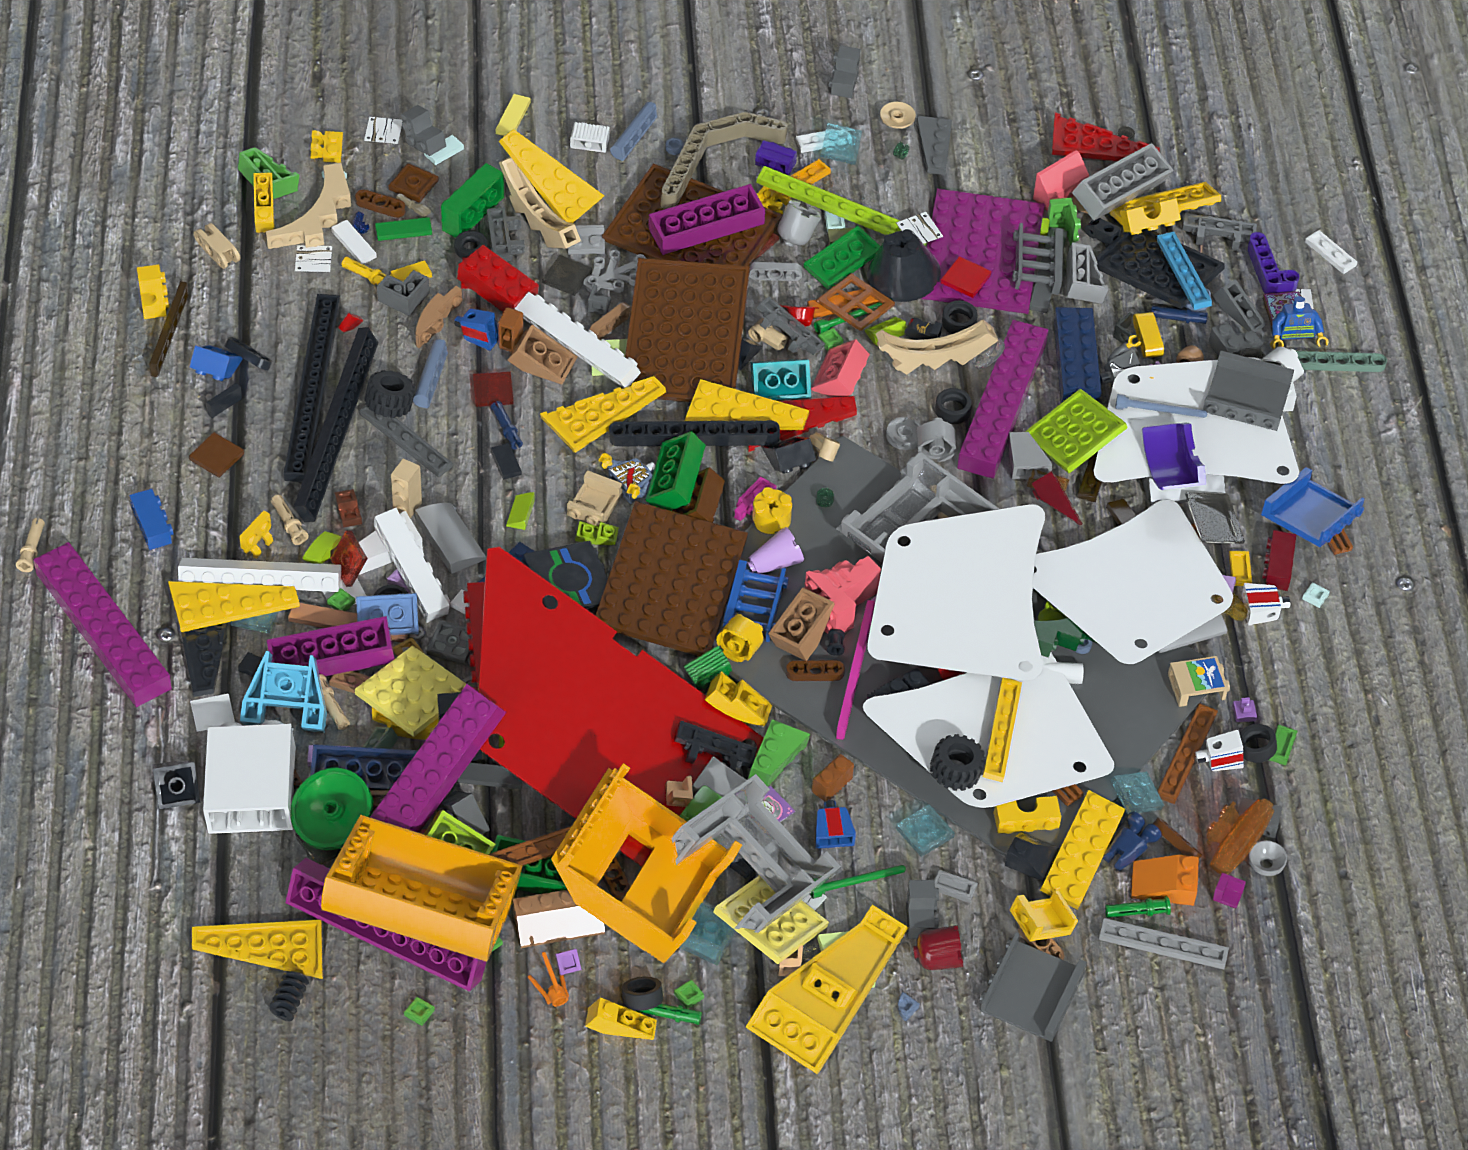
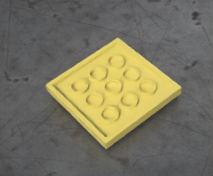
[355,645,466,737]
[713,875,829,964]

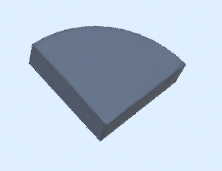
[898,992,920,1021]

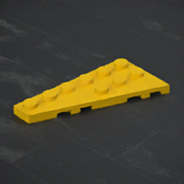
[168,581,300,632]

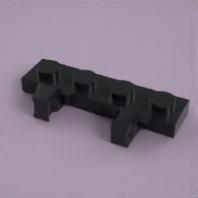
[674,721,757,771]

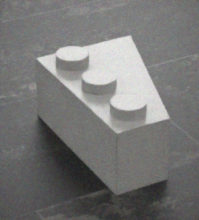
[1066,242,1109,304]

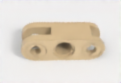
[194,223,240,269]

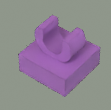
[1232,698,1257,722]
[555,948,582,975]

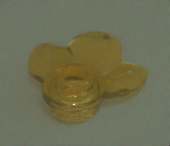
[1215,593,1248,621]

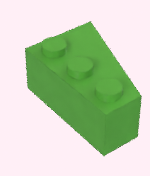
[238,147,300,199]
[748,719,810,787]

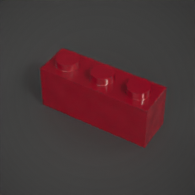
[1262,530,1297,591]

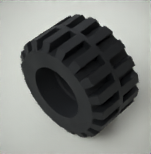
[364,370,415,418]
[930,734,986,791]

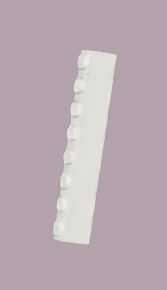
[515,292,641,388]
[178,558,341,592]

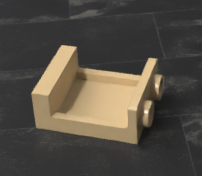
[567,470,622,526]

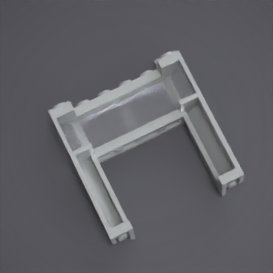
[836,452,999,563]
[672,774,841,933]

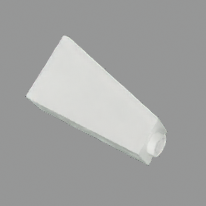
[347,511,423,575]

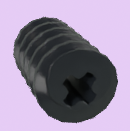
[269,971,309,1021]

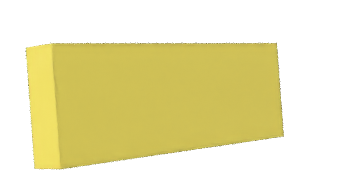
[495,94,531,136]

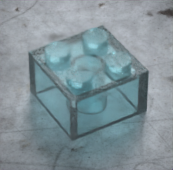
[679,903,736,966]

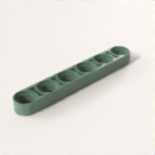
[1296,351,1387,372]

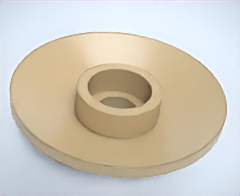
[880,102,916,128]

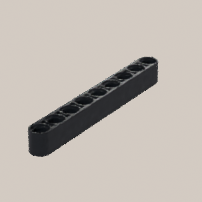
[609,421,780,447]

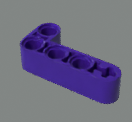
[1247,232,1299,294]

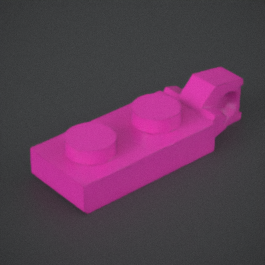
[734,476,777,521]

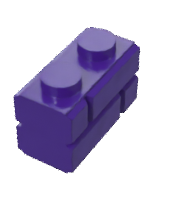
[755,140,797,176]

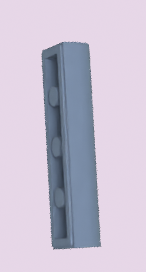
[610,102,657,161]
[413,340,448,408]

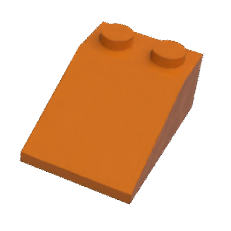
[1131,855,1199,906]

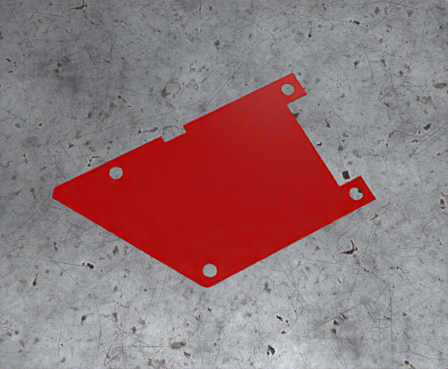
[478,546,764,867]

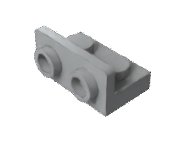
[568,225,605,255]

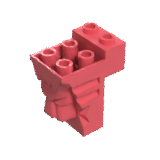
[805,556,881,634]

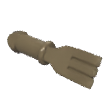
[396,194,431,218]

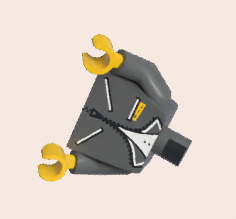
[1100,335,1154,387]

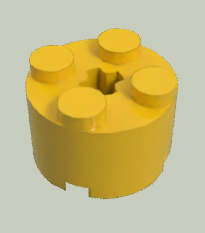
[752,487,792,534]
[716,614,763,662]

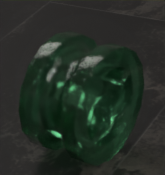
[893,141,910,160]
[816,488,834,508]

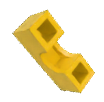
[1120,198,1181,235]
[137,264,169,319]
[994,796,1061,834]

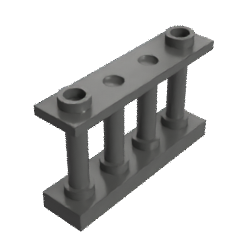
[1012,223,1063,295]

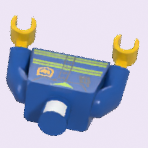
[1270,296,1328,349]

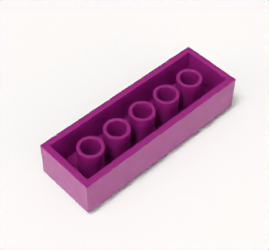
[649,184,765,255]
[267,616,395,676]

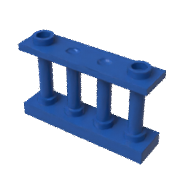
[723,560,789,642]

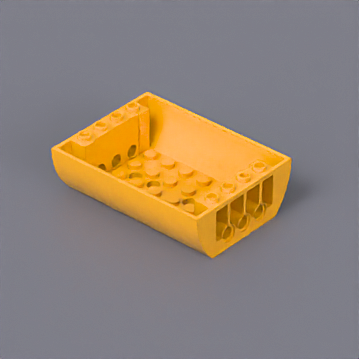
[321,815,523,962]

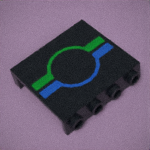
[522,541,609,609]

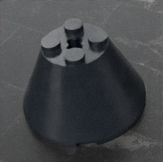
[867,229,941,302]

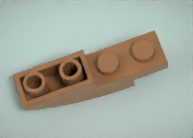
[416,286,462,348]

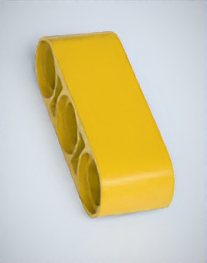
[1133,312,1164,358]

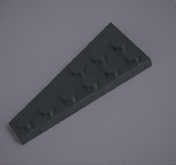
[180,622,228,697]

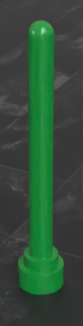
[814,298,892,335]
[810,865,906,899]

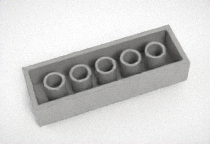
[1072,143,1174,220]

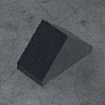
[738,337,762,371]

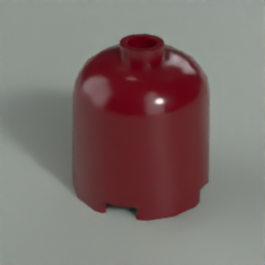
[913,925,963,970]

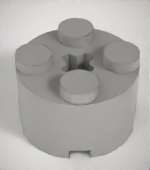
[916,418,956,462]

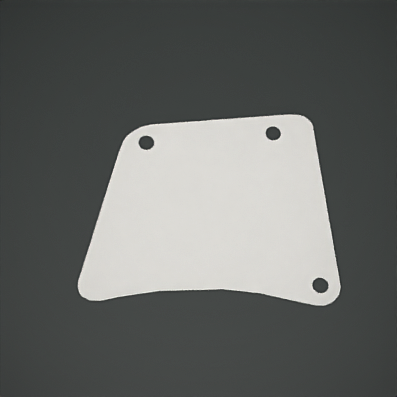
[1094,357,1299,484]
[1033,500,1233,664]
[868,504,1045,681]
[863,652,1114,808]

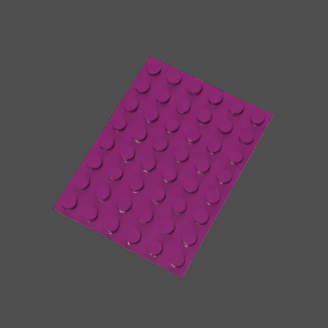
[920,188,1045,314]

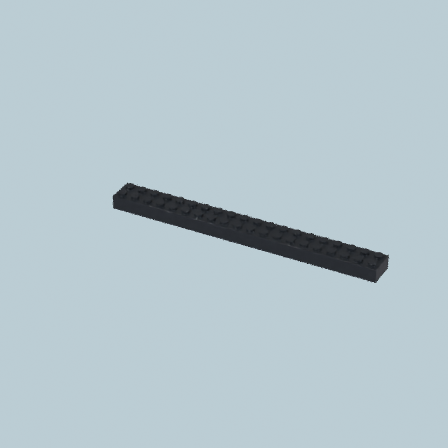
[284,294,341,482]
[294,327,379,523]

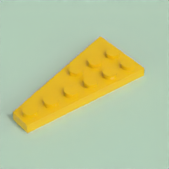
[499,129,604,224]
[540,376,666,453]
[684,379,809,430]
[192,920,323,979]

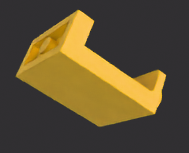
[1010,890,1078,941]

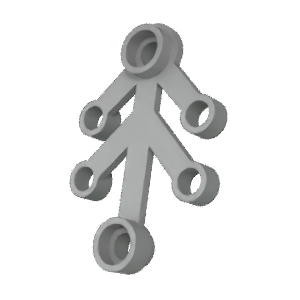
[584,250,647,293]

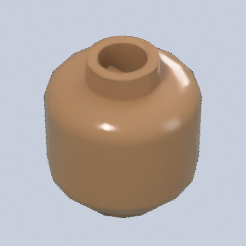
[1176,345,1204,363]

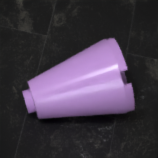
[747,527,804,574]

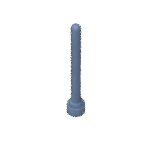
[1115,394,1207,418]

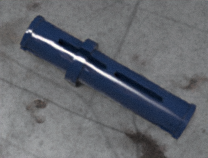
[1151,306,1208,324]
[491,401,523,449]

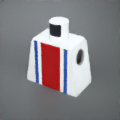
[1241,583,1290,625]
[1195,730,1244,771]

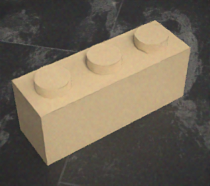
[391,459,422,518]

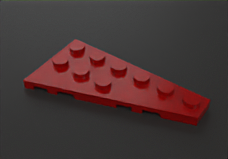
[1052,112,1160,161]
[748,396,857,452]

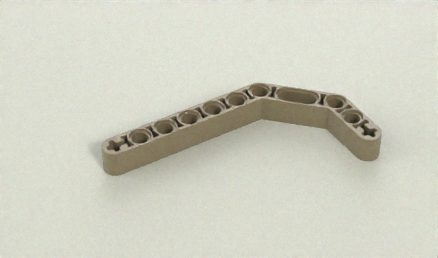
[661,112,788,209]

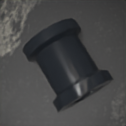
[827,629,845,656]

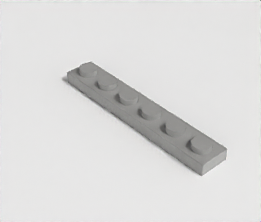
[1099,918,1229,969]

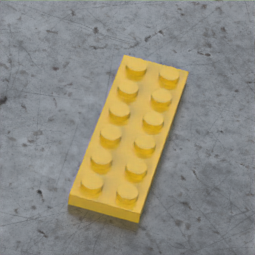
[1109,182,1221,225]
[1040,790,1126,910]

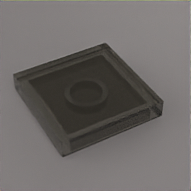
[542,255,592,296]

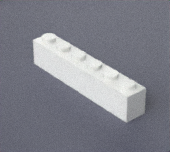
[374,508,451,623]

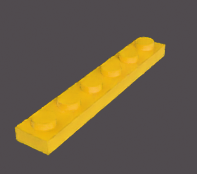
[982,677,1022,782]

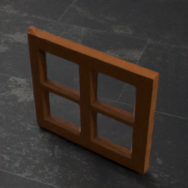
[816,273,895,331]

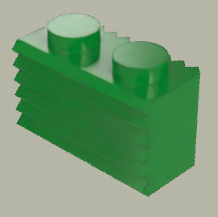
[684,645,732,691]

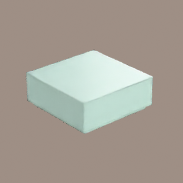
[1302,582,1330,608]

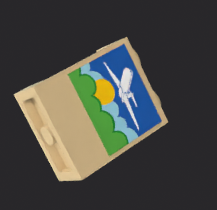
[1168,656,1230,707]

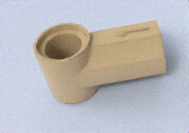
[748,318,788,351]
[809,432,841,462]

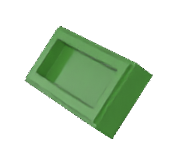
[1269,724,1297,765]

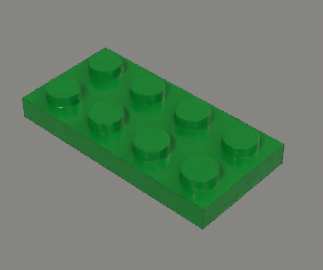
[803,226,880,290]

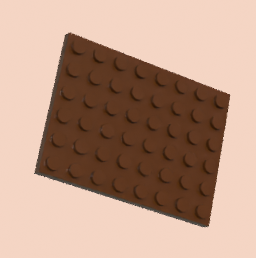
[602,163,782,266]
[621,258,750,402]
[596,501,748,656]

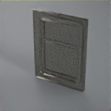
[1185,492,1245,544]

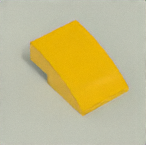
[705,671,772,726]

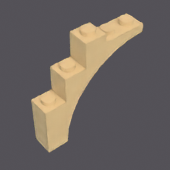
[499,157,581,249]
[266,163,351,249]
[876,320,998,375]

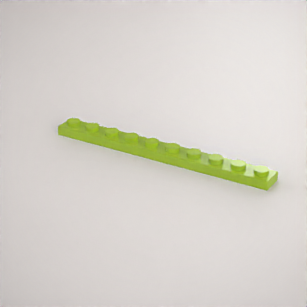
[756,166,928,246]

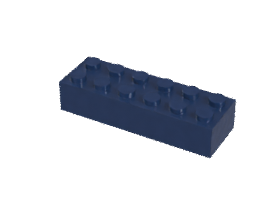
[1053,307,1101,403]
[310,745,418,791]

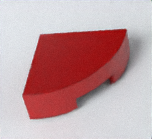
[338,313,363,332]

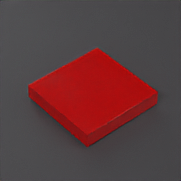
[941,256,991,298]

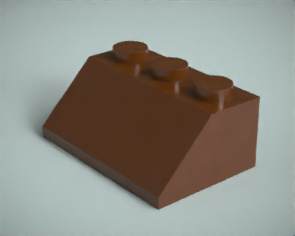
[672,467,725,523]

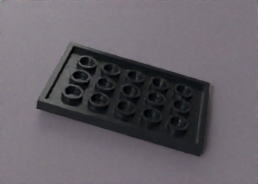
[1096,228,1225,309]

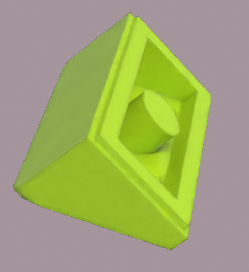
[865,317,907,346]
[506,492,535,530]

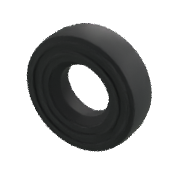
[454,231,487,258]

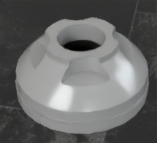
[1249,841,1287,876]

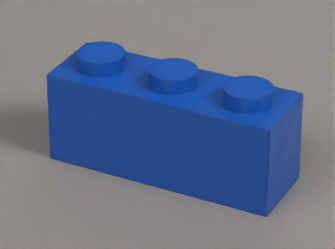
[129,489,174,550]

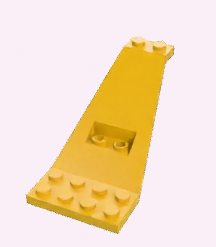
[746,905,908,1074]

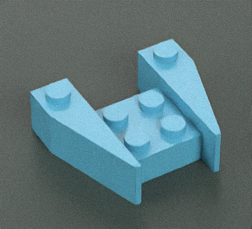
[240,651,327,733]

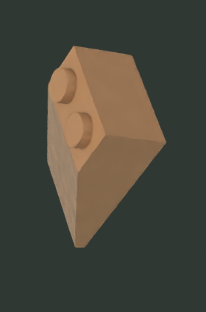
[507,325,578,385]
[768,588,835,661]

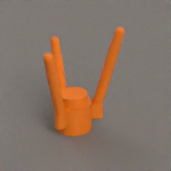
[528,952,569,1007]

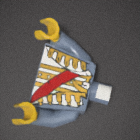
[598,453,655,504]

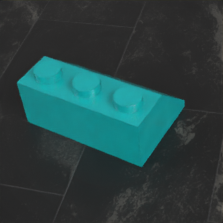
[750,358,811,400]

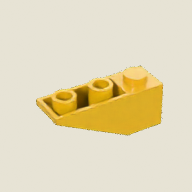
[254,173,275,233]
[585,997,657,1040]

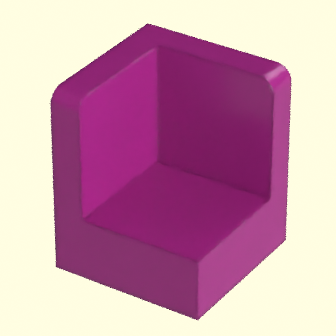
[1213,873,1246,908]

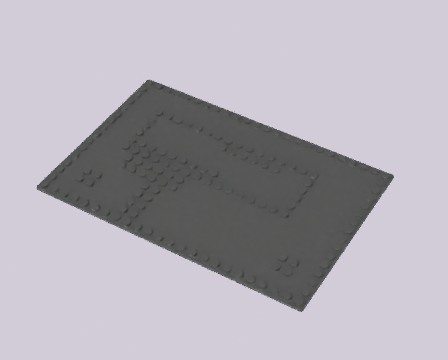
[697,436,1225,880]

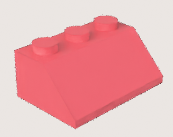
[1033,150,1089,211]
[811,339,870,397]

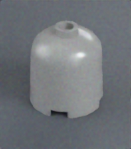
[778,200,821,247]

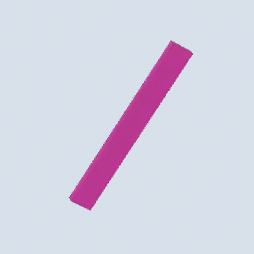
[836,600,875,740]

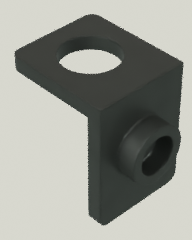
[1113,312,1134,343]

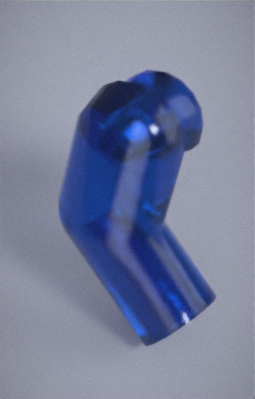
[352,212,370,234]

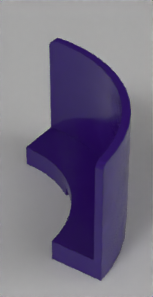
[1142,422,1206,490]

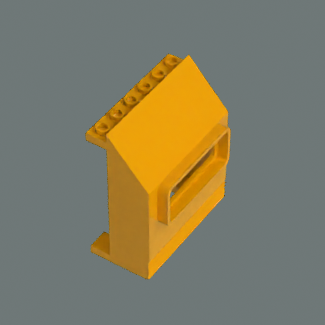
[551,763,742,963]

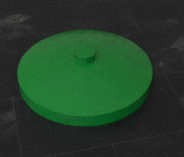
[291,768,373,850]

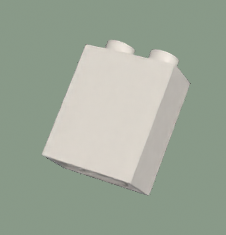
[203,720,296,834]

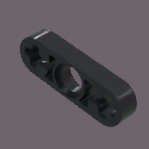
[224,337,273,371]

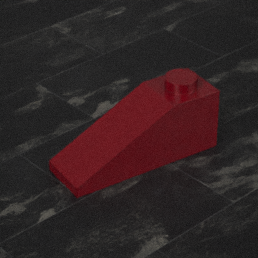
[1032,471,1083,526]

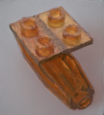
[1206,798,1274,875]

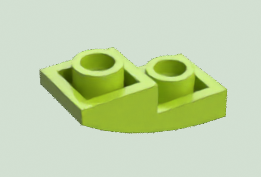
[575,521,619,545]
[303,531,342,564]

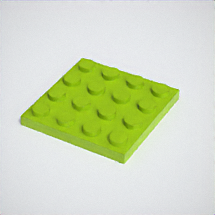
[1025,389,1128,473]

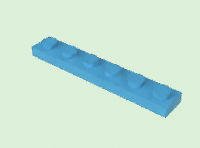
[1157,232,1212,310]

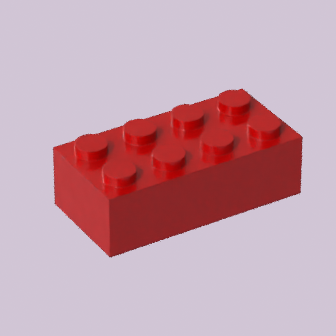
[457,245,539,313]

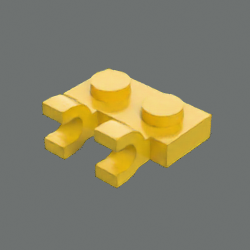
[311,130,343,163]
[757,186,792,214]
[239,511,273,559]

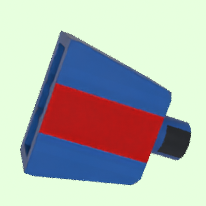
[454,309,498,351]
[815,800,856,849]

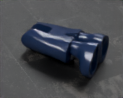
[1103,812,1162,871]

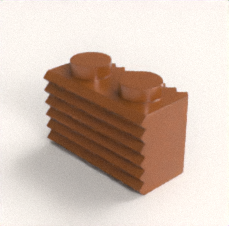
[498,308,524,352]
[811,754,854,802]

